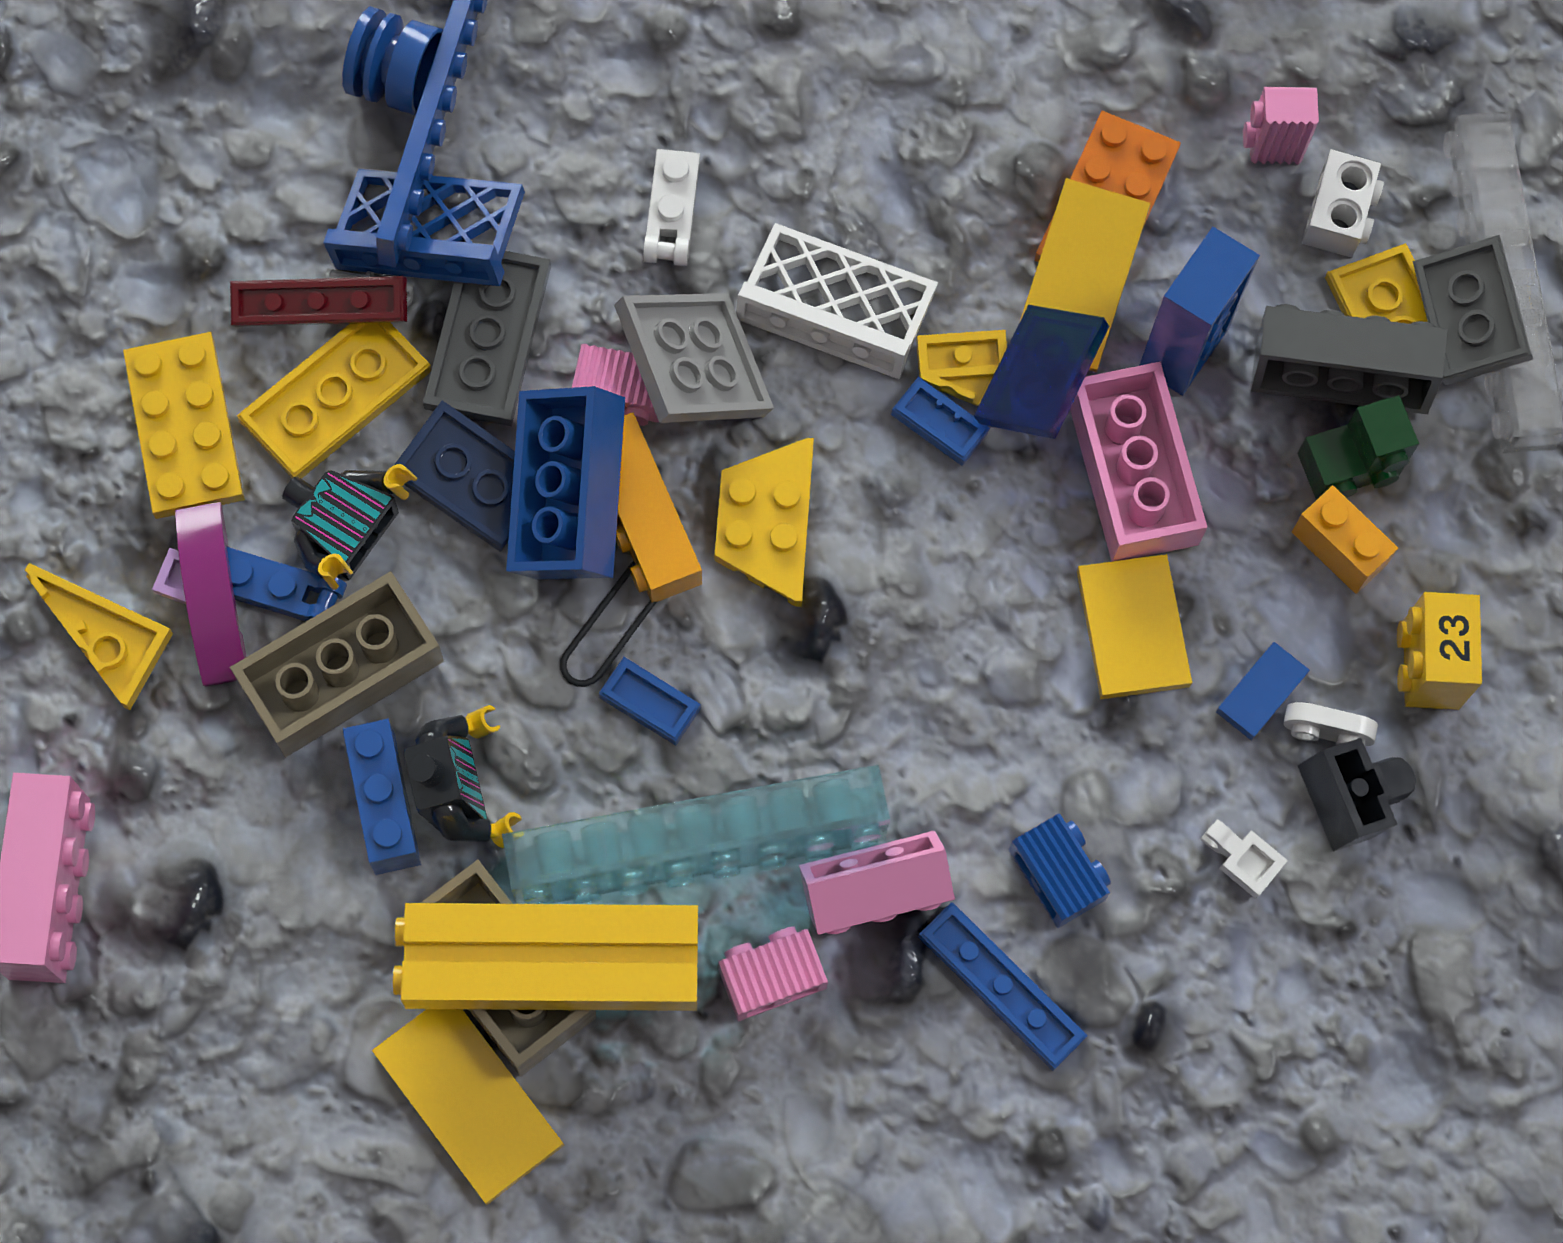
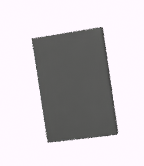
[1413,235,1534,385]

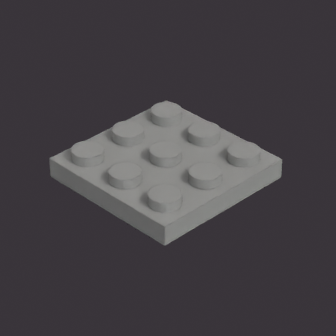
[614,293,774,423]

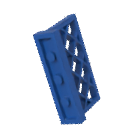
[323,169,525,286]

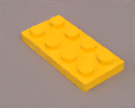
[123,332,245,519]

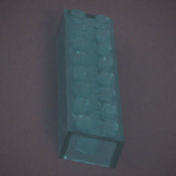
[502,765,890,904]

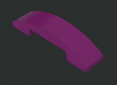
[175,502,246,687]

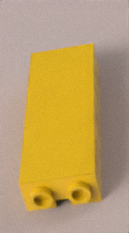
[393,903,698,1011]

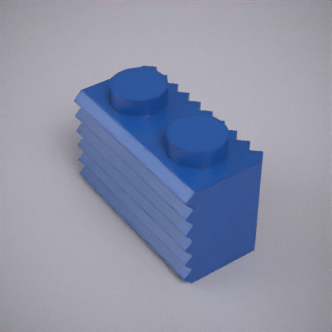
[1008,813,1111,928]

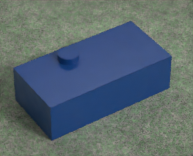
[1139,226,1260,396]
[506,386,625,580]

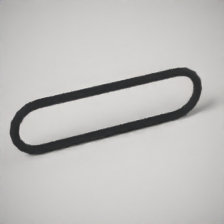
[560,561,657,687]

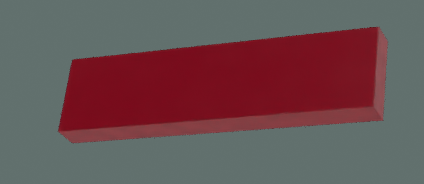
[230,276,407,327]

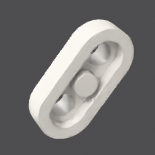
[1284,702,1378,747]

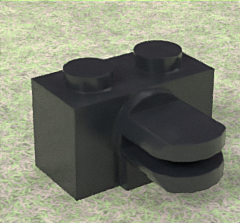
[1298,738,1416,852]

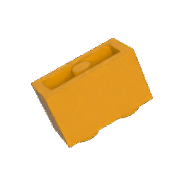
[1291,485,1399,594]

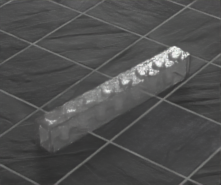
[1444,111,1563,453]

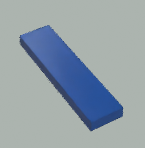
[918,902,1088,1071]

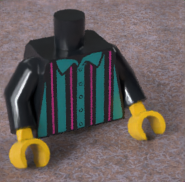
[282,464,418,590]
[404,705,525,848]

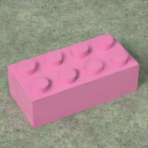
[1067,362,1207,562]
[0,772,95,983]

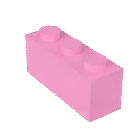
[799,831,955,935]

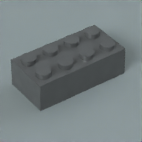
[1250,304,1448,415]

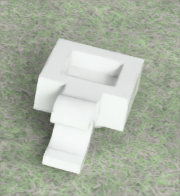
[1200,819,1288,899]

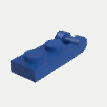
[226,547,347,621]

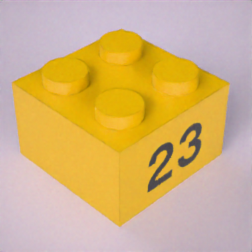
[1397,592,1482,710]

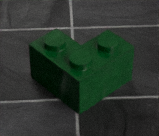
[1297,395,1419,500]

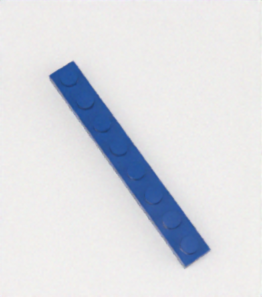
[376,0,488,267]

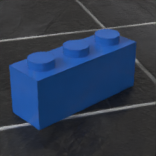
[343,718,421,875]

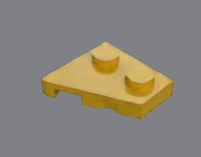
[916,330,1013,417]

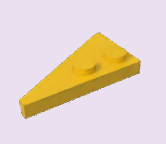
[24,563,173,710]

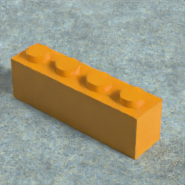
[616,412,702,602]

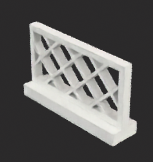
[736,223,938,379]

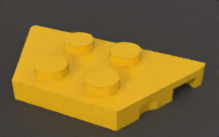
[714,438,814,607]

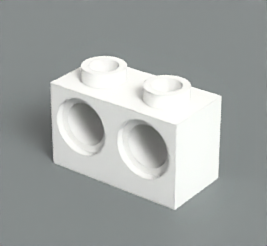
[1301,149,1384,258]

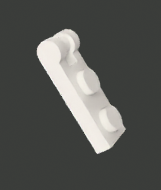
[643,149,700,266]

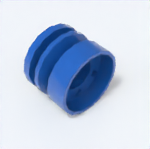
[342,6,444,115]

